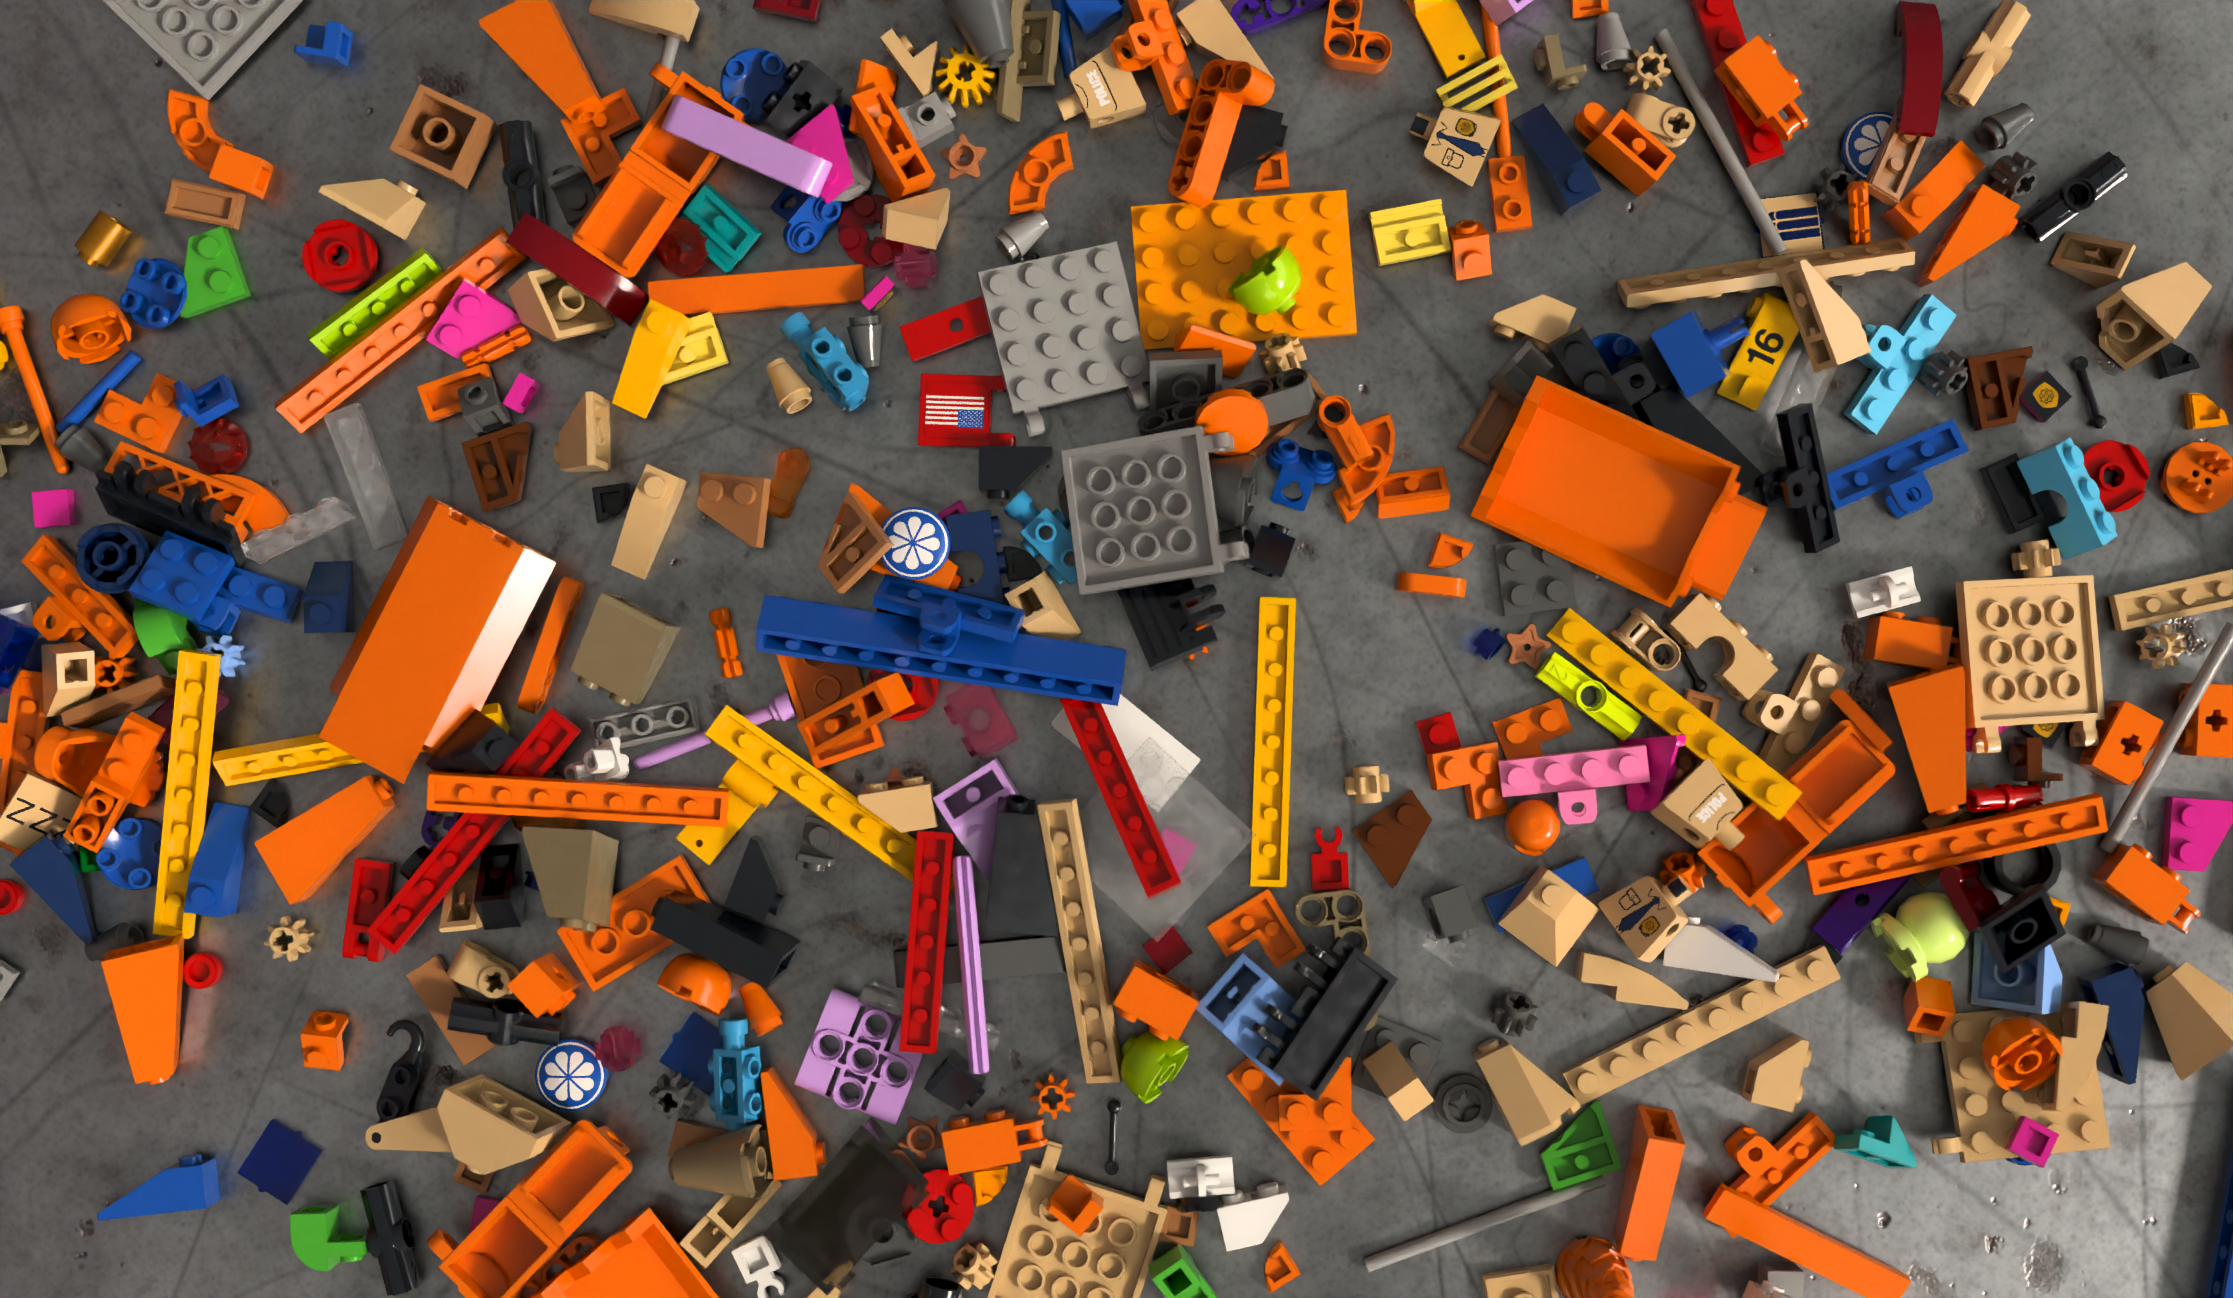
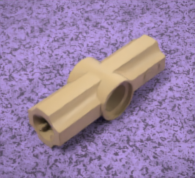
[1943,0,2031,109]

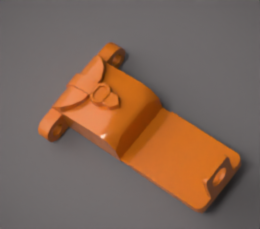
[572,62,751,278]
[1694,720,1895,925]
[427,1119,633,1298]

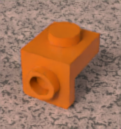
[1447,220,1492,281]
[300,1011,348,1071]

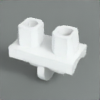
[1845,566,1921,618]
[564,737,630,782]
[1167,1155,1235,1199]

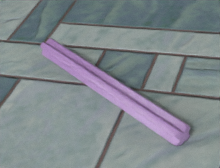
[952,855,989,1074]

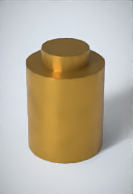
[74,210,132,268]

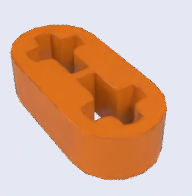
[1396,572,1466,598]

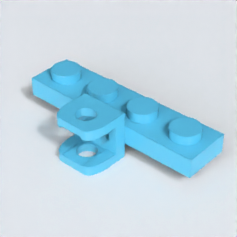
[1843,294,1957,435]

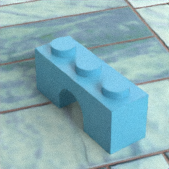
[2017,437,2118,560]

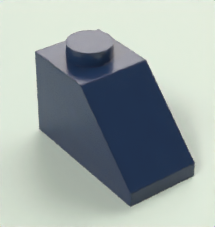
[303,561,355,634]

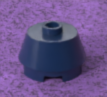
[75,523,150,594]

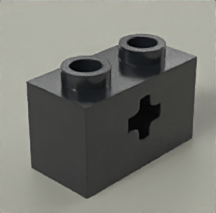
[759,60,843,140]

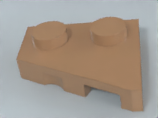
[696,472,771,548]
[817,492,894,594]

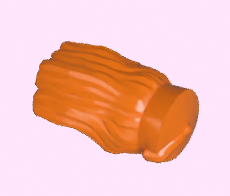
[34,725,166,808]

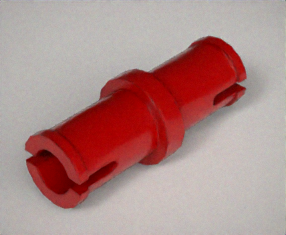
[1965,784,2044,813]

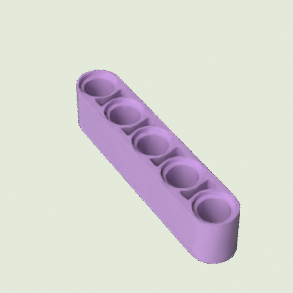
[661,94,833,198]

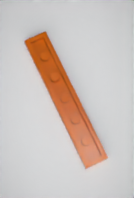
[648,264,866,317]
[1703,1183,1912,1298]

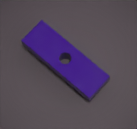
[1812,874,1914,955]

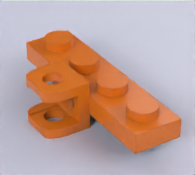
[1109,0,1197,116]
[21,534,139,658]
[0,669,51,813]
[1722,1111,1835,1239]

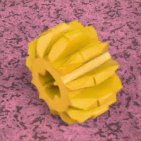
[935,43,997,108]

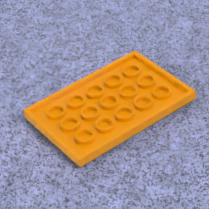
[1131,190,1357,351]

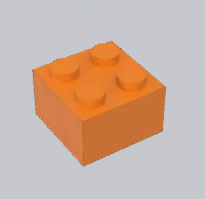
[1113,957,1199,1041]

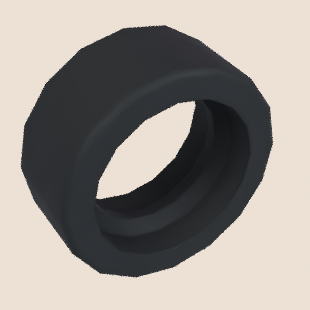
[1984,843,2061,895]

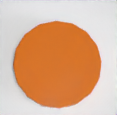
[1194,389,1269,456]

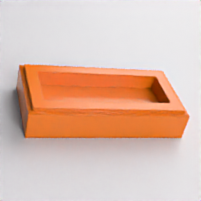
[1829,688,1894,752]

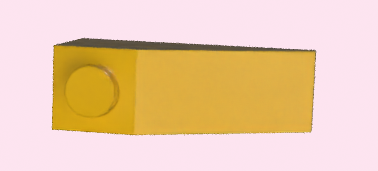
[612,299,692,419]

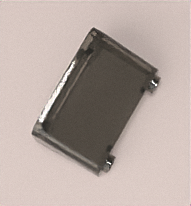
[763,1117,930,1296]

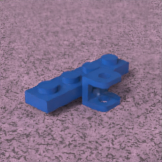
[1827,419,1969,519]
[188,566,303,638]
[873,574,1025,656]

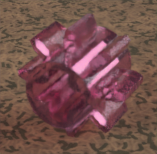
[894,243,937,288]
[594,1026,642,1072]

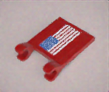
[918,374,1016,448]

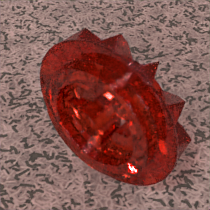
[655,217,709,276]
[187,418,248,475]

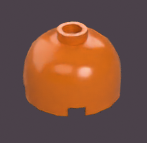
[50,293,131,364]
[656,953,731,1017]
[1981,1016,2063,1091]

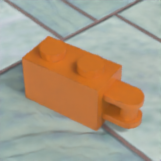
[1714,35,1808,142]
[1574,102,1676,197]
[1863,611,1962,670]
[2091,844,2201,934]
[941,1109,1048,1176]

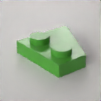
[180,226,251,319]
[1540,1100,1623,1191]

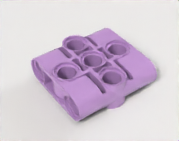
[794,988,924,1125]

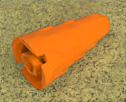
[1555,1235,1634,1298]

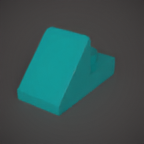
[1834,1115,1917,1169]

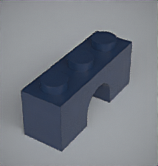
[946,509,1011,606]

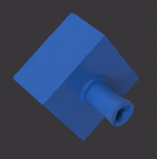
[1650,310,1750,399]

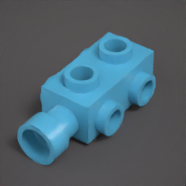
[779,312,869,411]
[1003,490,1078,585]
[708,1017,763,1130]

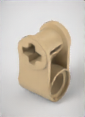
[1625,93,1695,148]
[1609,607,1681,672]
[446,940,521,999]

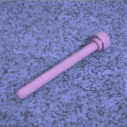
[633,690,797,770]

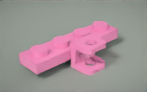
[1498,744,1650,825]

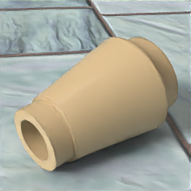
[766,358,812,414]

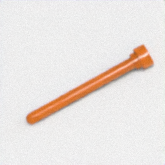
[0,305,70,474]

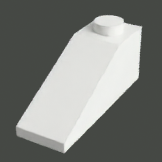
[1663,915,1780,982]

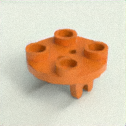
[2160,442,2233,514]

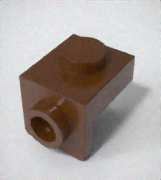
[2009,736,2063,788]

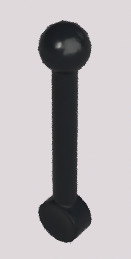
[2071,356,2107,429]
[1663,629,1707,693]
[1105,1100,1121,1175]

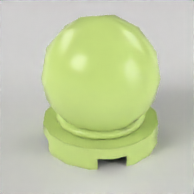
[1871,891,1970,982]

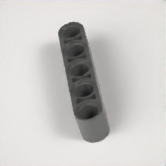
[1137,368,1317,436]
[893,933,1067,988]

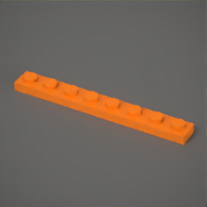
[274,226,527,433]
[426,771,729,827]
[1804,793,2108,895]

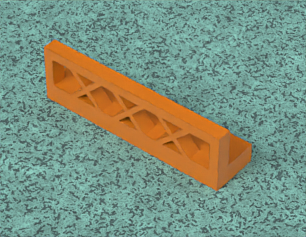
[103,441,256,544]

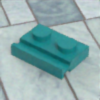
[673,184,762,273]

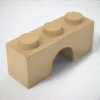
[1661,593,1778,702]

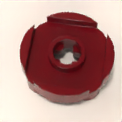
[838,194,909,269]

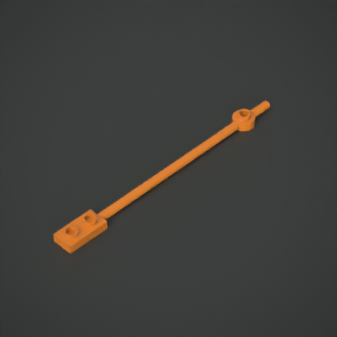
[1481,4,1532,233]

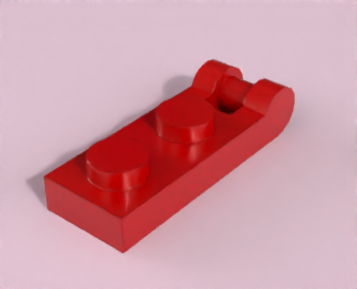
[342,858,395,963]

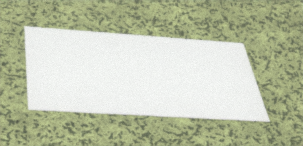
[1050,694,1201,812]

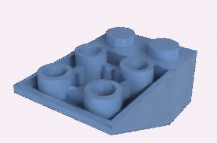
[1195,953,1300,1086]

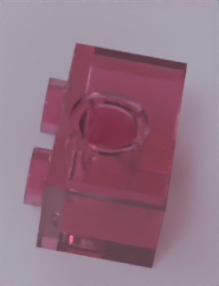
[943,684,1020,760]

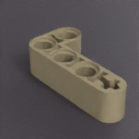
[1293,887,1378,1031]

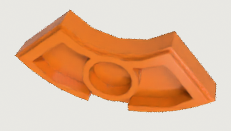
[167,89,234,173]
[1008,131,1073,217]
[1337,413,1395,507]
[199,474,293,534]

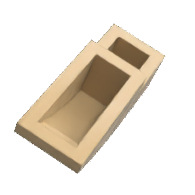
[588,0,700,43]
[1574,949,1689,1010]
[2042,1001,2109,1112]
[678,1171,783,1271]

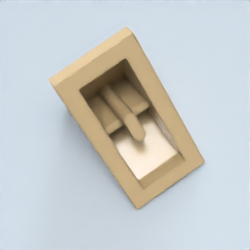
[882,187,950,250]
[2051,231,2136,288]
[439,869,483,933]
[1362,1040,1434,1121]

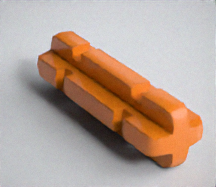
[1847,180,1870,245]
[461,324,531,369]
[709,608,742,678]

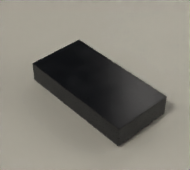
[1979,453,2047,534]

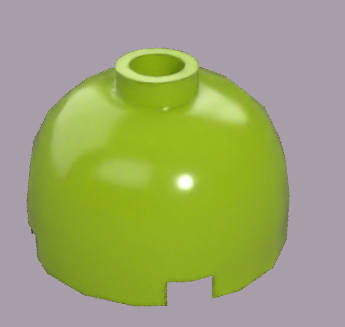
[1228,245,1302,315]
[1120,1031,1189,1104]

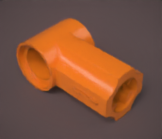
[1316,395,1374,470]

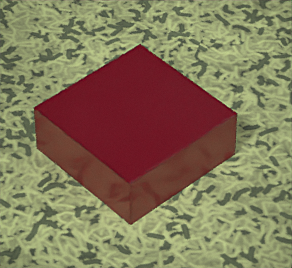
[1142,923,1193,975]

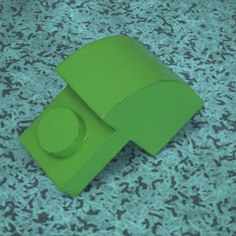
[133,598,199,676]
[290,1205,370,1272]
[1148,1244,1217,1298]

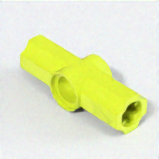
[1535,651,1643,741]

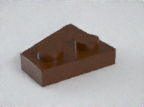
[1963,346,2033,431]
[461,421,532,512]
[1351,789,1432,888]

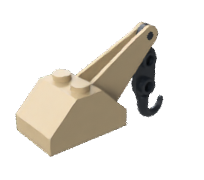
[365,1019,572,1175]

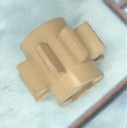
[1622,46,1671,94]
[1259,333,1307,375]
[2011,540,2061,578]
[2136,624,2188,669]
[1344,765,1390,804]
[264,916,314,962]
[950,1242,998,1290]

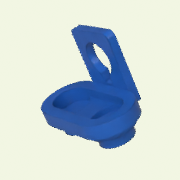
[770,185,843,253]
[1266,438,1337,511]

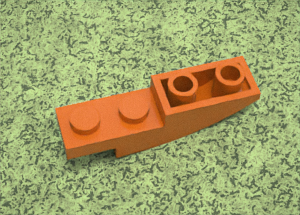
[63,711,166,853]

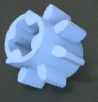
[196,635,245,677]

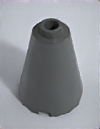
[942,0,1014,68]
[1209,455,1260,527]

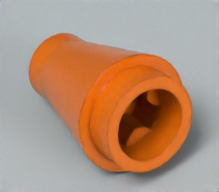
[738,982,783,1037]

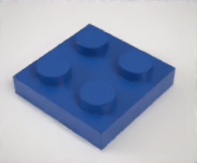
[128,531,235,623]

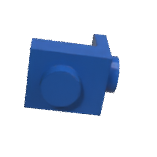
[174,374,239,427]

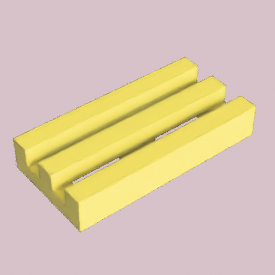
[1436,54,1518,112]

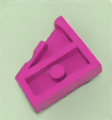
[785,104,855,205]
[426,278,522,359]
[1619,734,1686,811]
[2162,796,2233,872]

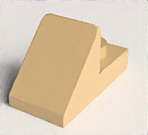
[880,28,940,98]

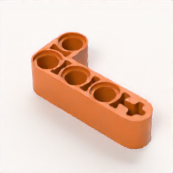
[1321,0,1392,74]
[1168,59,1275,208]

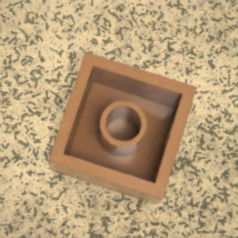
[389,84,497,189]

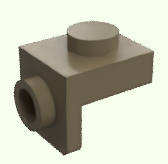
[1534,33,1587,90]

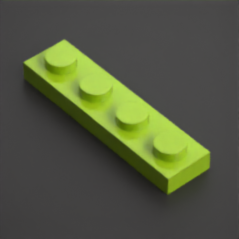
[307,247,444,360]

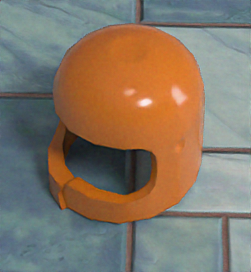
[1503,799,1560,856]

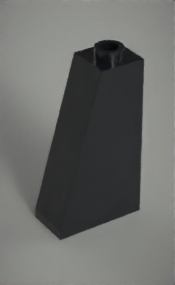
[1633,384,1763,495]
[985,794,1059,937]
[650,890,801,989]

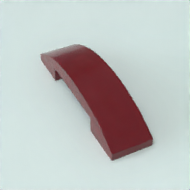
[1896,1,1943,137]
[505,212,649,326]

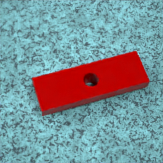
[899,296,991,362]

